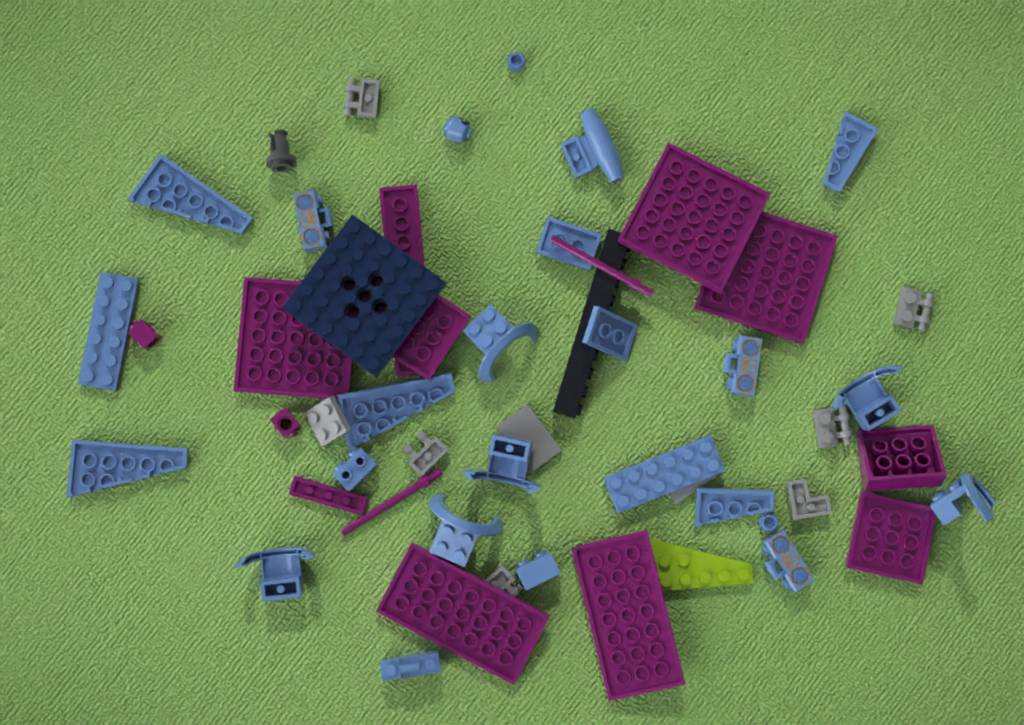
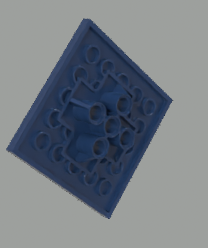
[282,214,447,378]

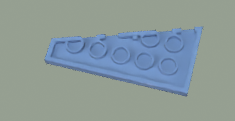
[127,154,254,234]
[338,372,455,451]
[66,440,189,498]

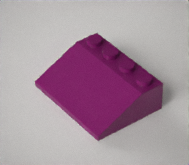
[857,425,947,492]

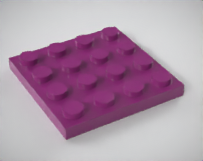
[845,491,936,585]

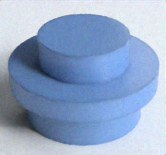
[507,52,526,72]
[759,513,778,532]

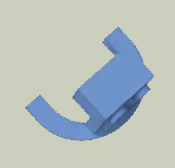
[462,304,539,383]
[831,365,903,431]
[463,433,542,493]
[930,473,997,525]
[429,494,503,567]
[234,547,316,601]

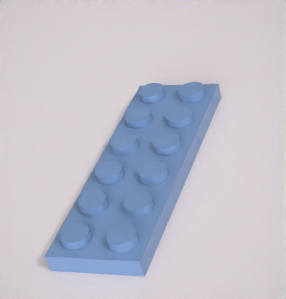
[78,272,140,391]
[603,435,725,514]

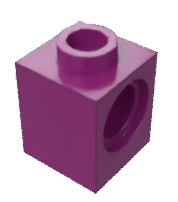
[128,319,162,351]
[270,408,302,438]

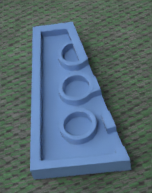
[823,111,878,194]
[694,487,775,527]

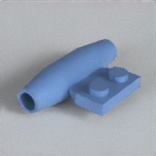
[560,108,625,183]

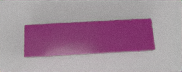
[289,476,369,516]

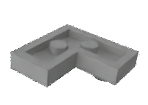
[786,479,832,520]

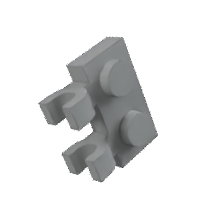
[403,430,449,476]

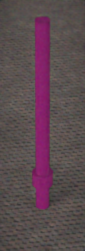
[549,235,654,297]
[341,469,443,536]

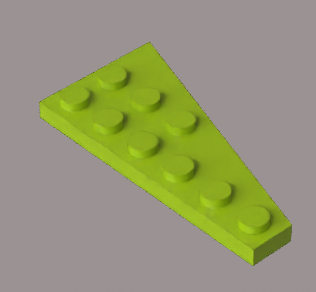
[650,539,754,591]

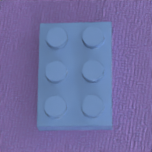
[536,216,602,271]
[582,306,638,361]

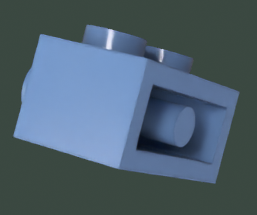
[333,448,379,492]
[515,550,561,591]

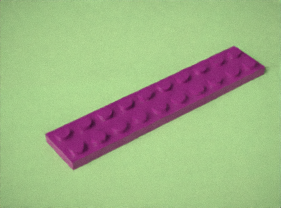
[379,184,425,377]

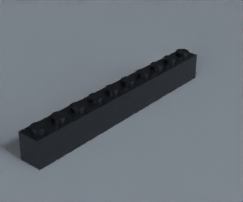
[553,229,630,419]

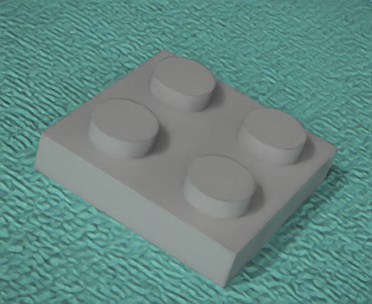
[305,396,351,447]

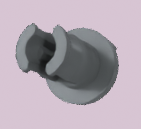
[266,129,297,172]

